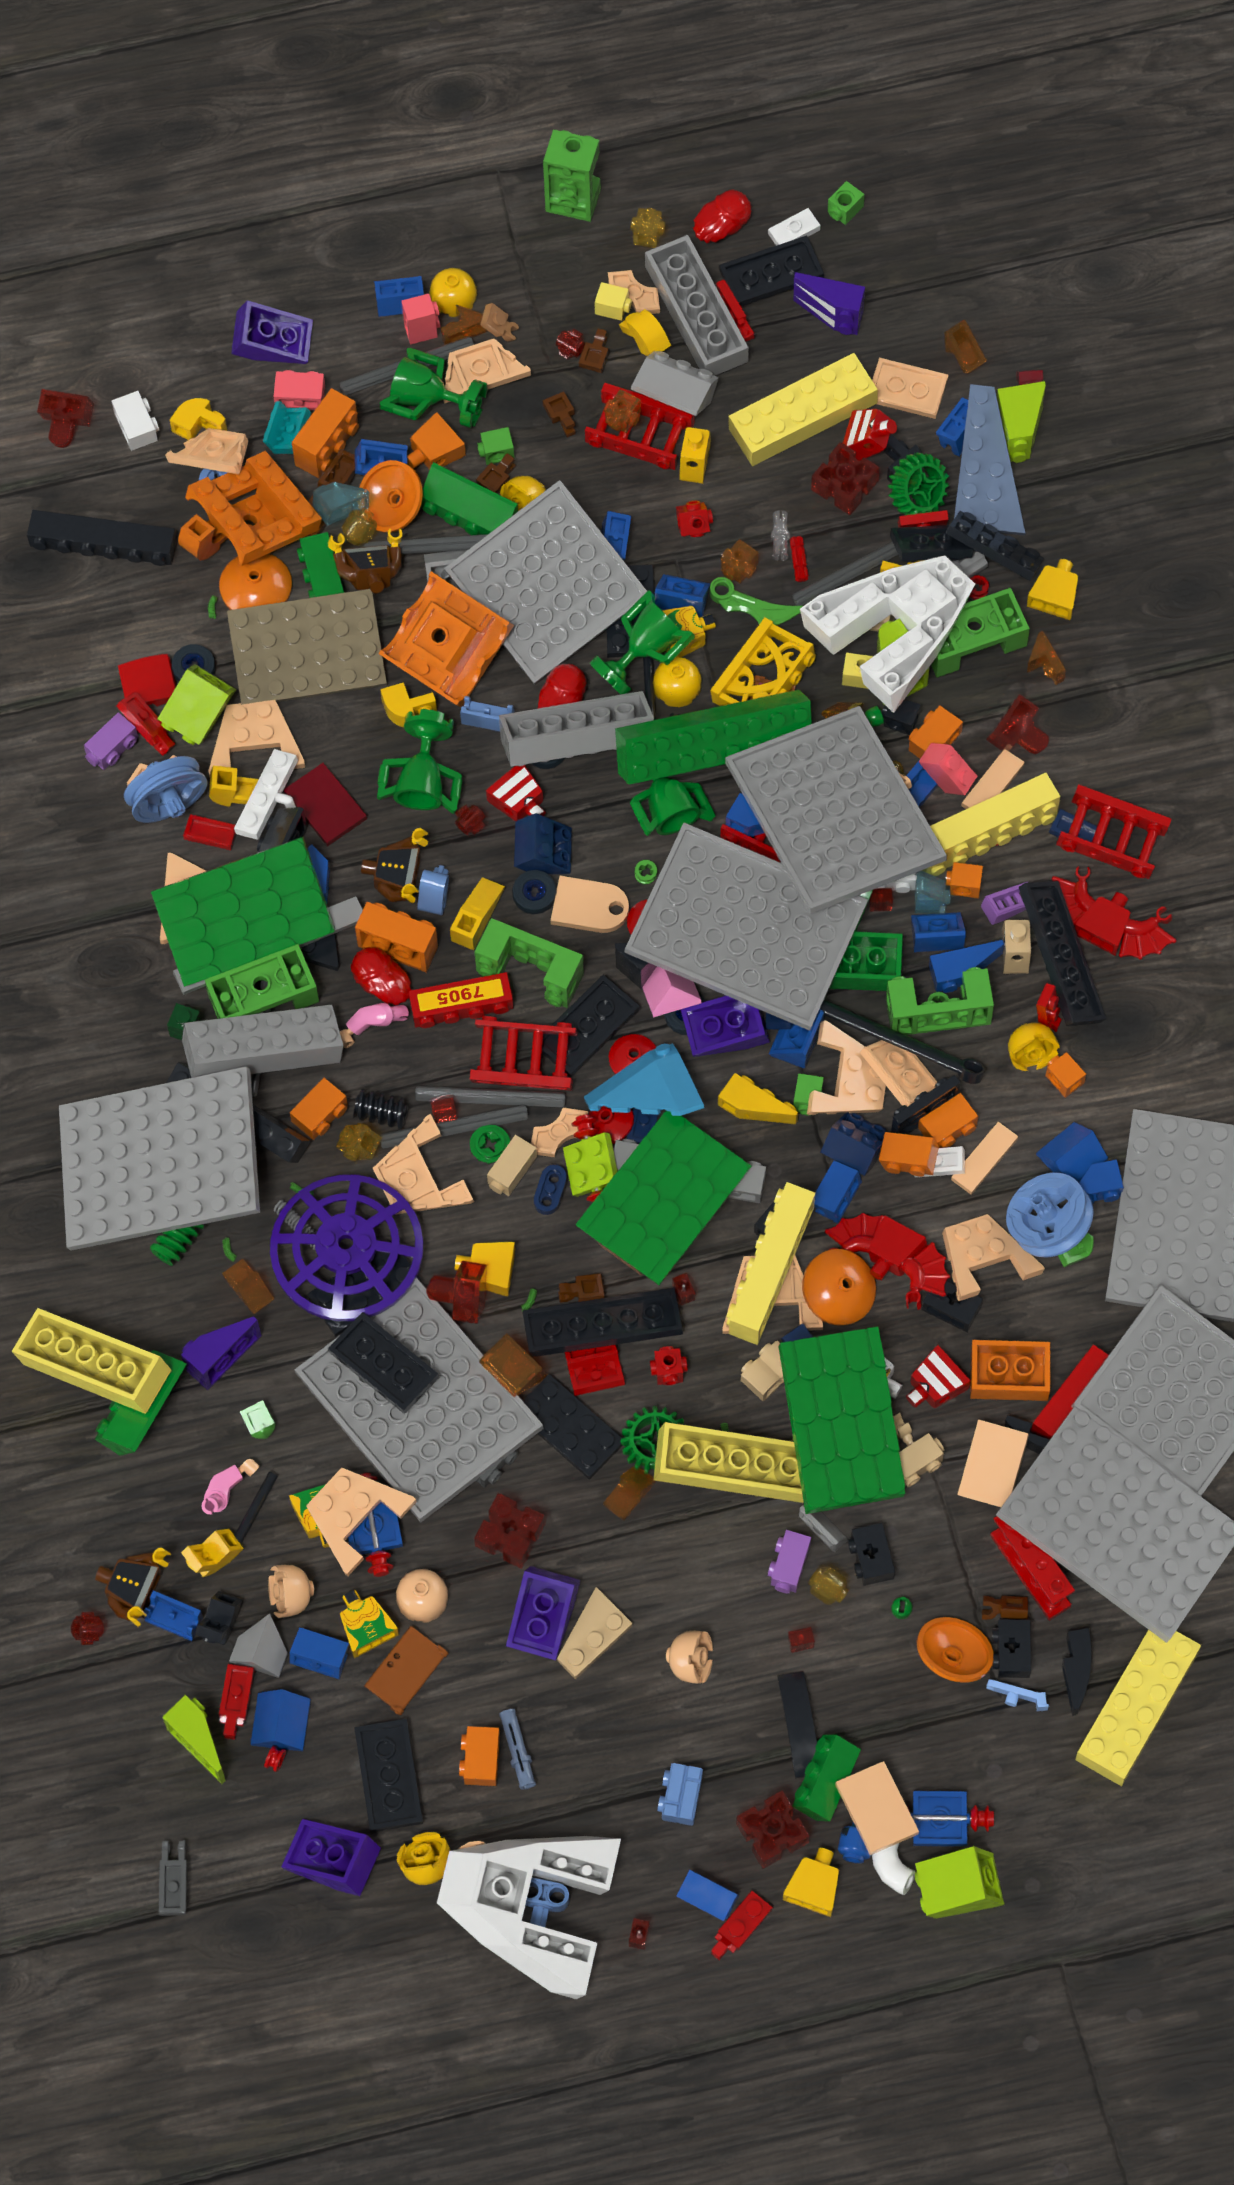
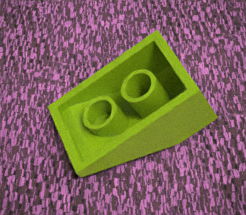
[162,1695,226,1784]

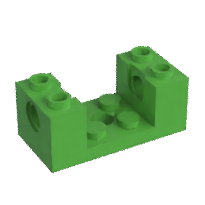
[543,129,601,222]
[931,588,1030,677]
[475,918,584,1008]
[205,944,319,1019]
[886,967,994,1035]

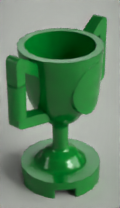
[380,348,487,428]
[590,590,695,695]
[377,709,462,814]
[630,777,715,836]

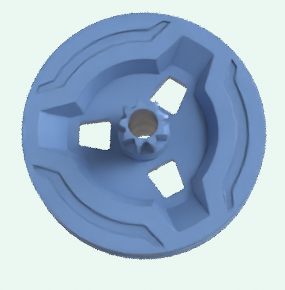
[124,756,207,823]
[1006,1173,1093,1257]

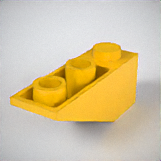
[450,877,505,950]
[718,1073,798,1124]

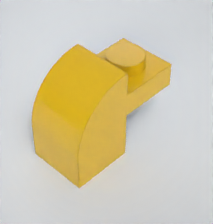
[619,309,671,356]
[170,398,227,440]
[380,682,437,727]
[209,765,259,807]
[181,1529,244,1577]

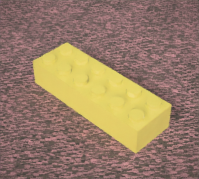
[729,353,878,466]
[921,773,1060,878]
[726,1182,815,1345]
[12,1308,171,1414]
[654,1422,804,1503]
[1075,1630,1201,1786]

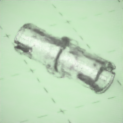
[771,511,790,561]

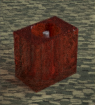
[869,888,893,912]
[430,1094,457,1123]
[672,1273,695,1306]
[788,1627,815,1653]
[629,1918,650,1950]

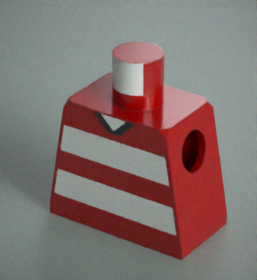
[841,409,897,462]
[486,765,546,821]
[906,1345,971,1408]

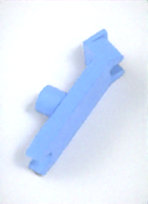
[986,1679,1049,1711]

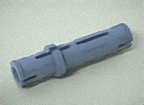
[499,1709,536,1790]

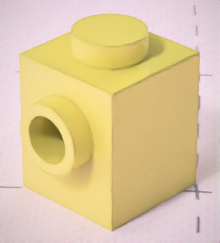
[595,282,632,321]
[842,653,873,689]

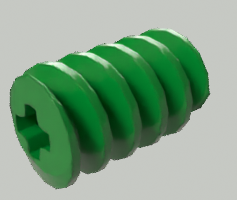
[150,1224,204,1266]

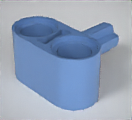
[417,865,449,915]
[525,1878,569,1927]

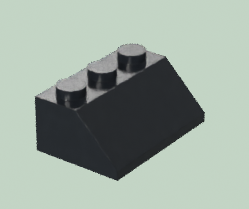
[257,807,307,853]

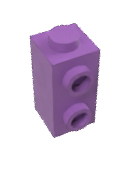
[84,712,138,770]
[768,1530,811,1593]

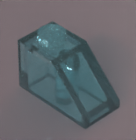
[313,482,370,526]
[914,871,951,914]

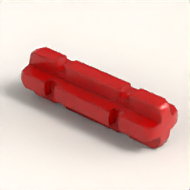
[790,536,808,582]

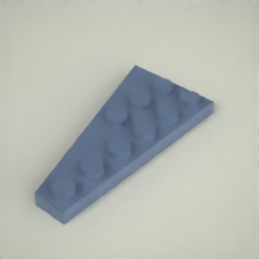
[954,384,1025,535]

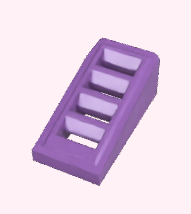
[981,882,1028,925]

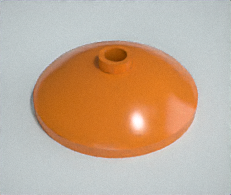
[357,460,423,533]
[219,554,292,610]
[802,1249,876,1326]
[917,1617,994,1683]

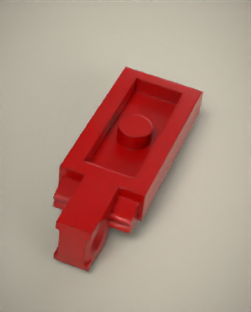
[716,280,754,342]
[116,692,175,756]
[1036,983,1062,1032]
[219,1664,255,1740]
[711,1891,773,1961]

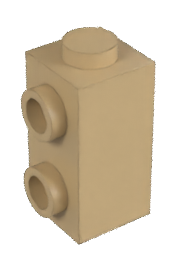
[487,1135,537,1196]
[899,1433,944,1487]

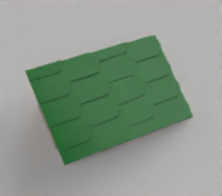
[151,837,336,987]
[576,1111,752,1286]
[778,1327,906,1514]

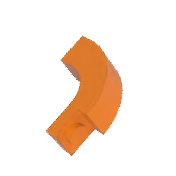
[178,514,228,561]

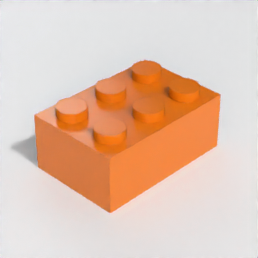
[292,388,359,479]
[355,902,438,973]
[970,1340,1050,1401]

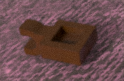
[579,329,609,373]
[542,392,576,437]
[476,453,516,494]
[558,1273,604,1303]
[982,1595,1028,1620]

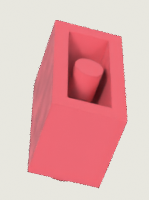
[402,294,440,345]
[274,370,325,410]
[919,743,977,795]

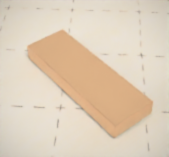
[961,749,1025,809]
[951,1122,1018,1195]

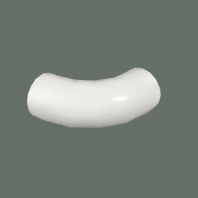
[872,1843,915,1895]

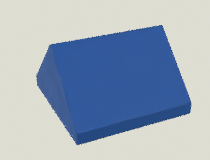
[655,574,710,618]
[911,912,966,952]
[769,1010,824,1069]
[1036,1122,1108,1183]
[251,1689,311,1751]

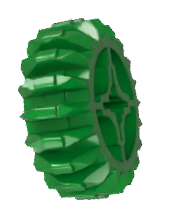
[887,453,950,515]
[621,1406,684,1475]

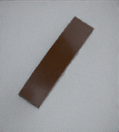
[305,449,355,537]

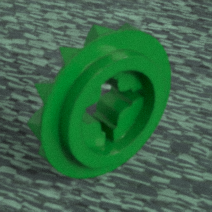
[470,1125,510,1165]

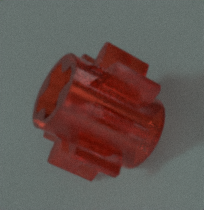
[556,328,585,360]
[455,804,485,835]
[71,1612,104,1645]

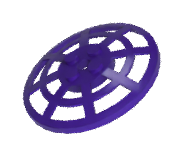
[270,1175,423,1321]

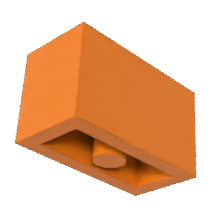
[908,705,963,759]
[290,1078,348,1140]
[918,1093,978,1148]
[879,1132,939,1177]
[459,1726,500,1786]

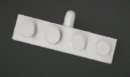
[234,749,298,840]

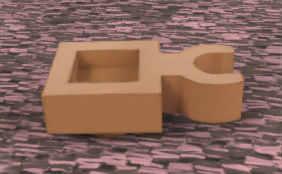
[480,303,519,342]

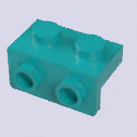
[263,401,311,454]

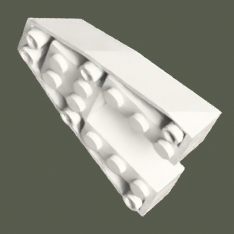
[800,556,975,713]
[437,1836,621,1999]

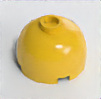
[429,268,477,317]
[500,476,546,511]
[653,657,702,707]
[1008,1023,1060,1071]
[397,1832,451,1885]

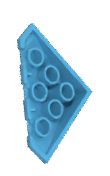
[584,1043,704,1116]

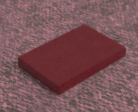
[283,763,367,847]

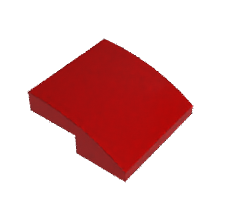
[118,654,176,707]
[564,1345,625,1396]

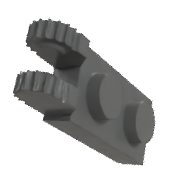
[159,1841,187,1916]

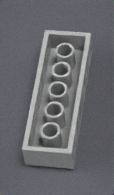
[645,235,749,376]
[499,691,654,767]
[182,1005,343,1078]

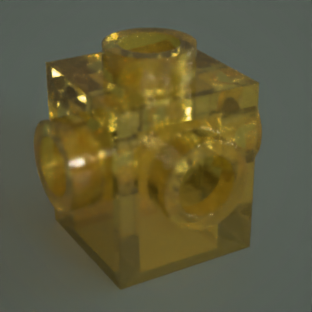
[630,208,666,248]
[336,1123,382,1161]

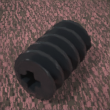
[353,1088,409,1130]

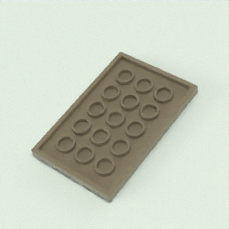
[227,589,387,705]

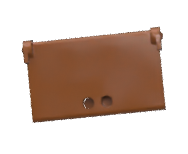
[364,1626,449,1716]

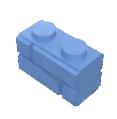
[657,1763,703,1826]

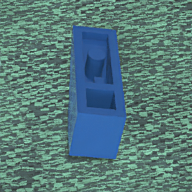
[929,940,1004,993]

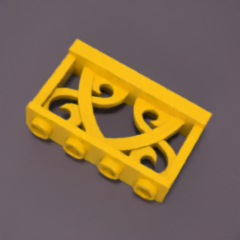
[710,618,816,706]

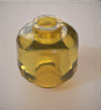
[342,508,377,546]
[808,1566,848,1605]

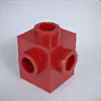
[676,500,713,537]
[650,1346,688,1386]

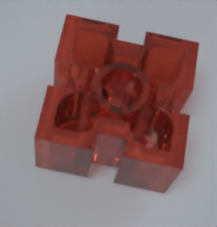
[811,442,879,515]
[474,1493,545,1569]
[736,1790,810,1869]

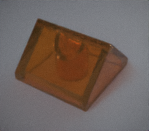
[479,1333,547,1397]

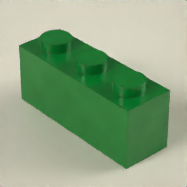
[297,532,344,598]
[792,1735,861,1822]

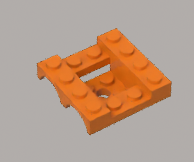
[185,451,322,566]
[379,571,514,707]

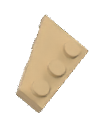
[557,1587,633,1679]

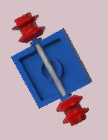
[348,1473,403,1577]
[907,1791,994,1847]

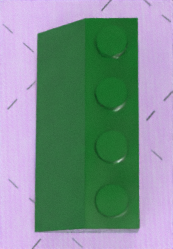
[421,462,518,535]
[95,1350,186,1456]

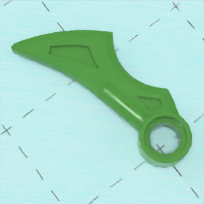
[709,577,803,626]

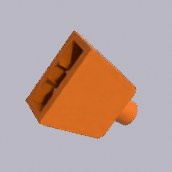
[407,413,466,470]

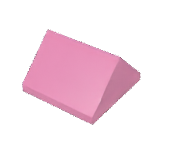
[642,966,702,1017]

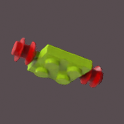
[563,1114,617,1203]

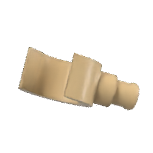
[893,1413,914,1446]

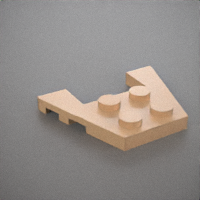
[209,700,305,776]
[807,1020,886,1115]
[373,1114,474,1215]
[942,1214,1045,1301]
[723,1256,823,1334]
[307,1468,417,1576]

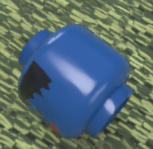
[838,1822,871,1864]

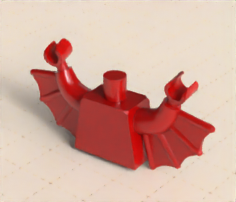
[1052,866,1176,960]
[825,1213,950,1310]

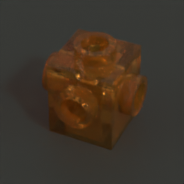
[604,389,641,433]
[720,539,758,584]

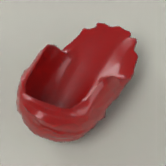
[693,190,752,243]
[537,664,587,709]
[351,947,411,1006]

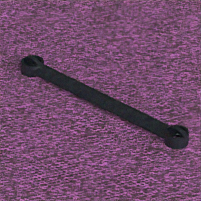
[820,1000,985,1084]

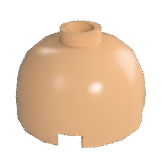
[268,1565,314,1618]
[396,1569,448,1623]
[666,1630,713,1684]

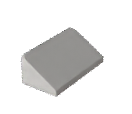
[799,1505,847,1552]

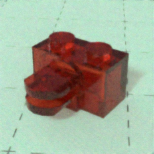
[37,389,94,448]
[986,694,1049,755]
[426,1261,487,1324]

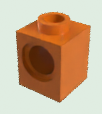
[945,862,983,898]
[1046,1052,1086,1098]

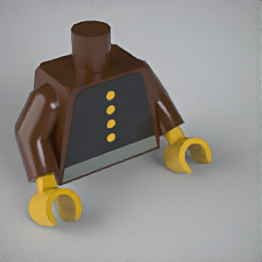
[328,529,402,593]
[361,828,428,903]
[95,1548,171,1627]

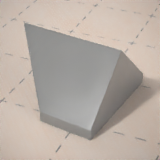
[229,1614,288,1678]

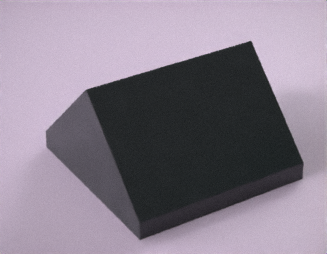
[615,943,657,990]

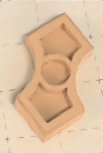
[608,270,660,314]
[531,1108,588,1157]

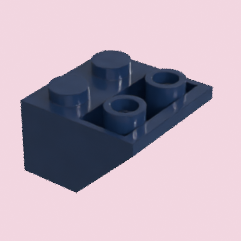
[514,813,572,874]
[820,1112,887,1176]

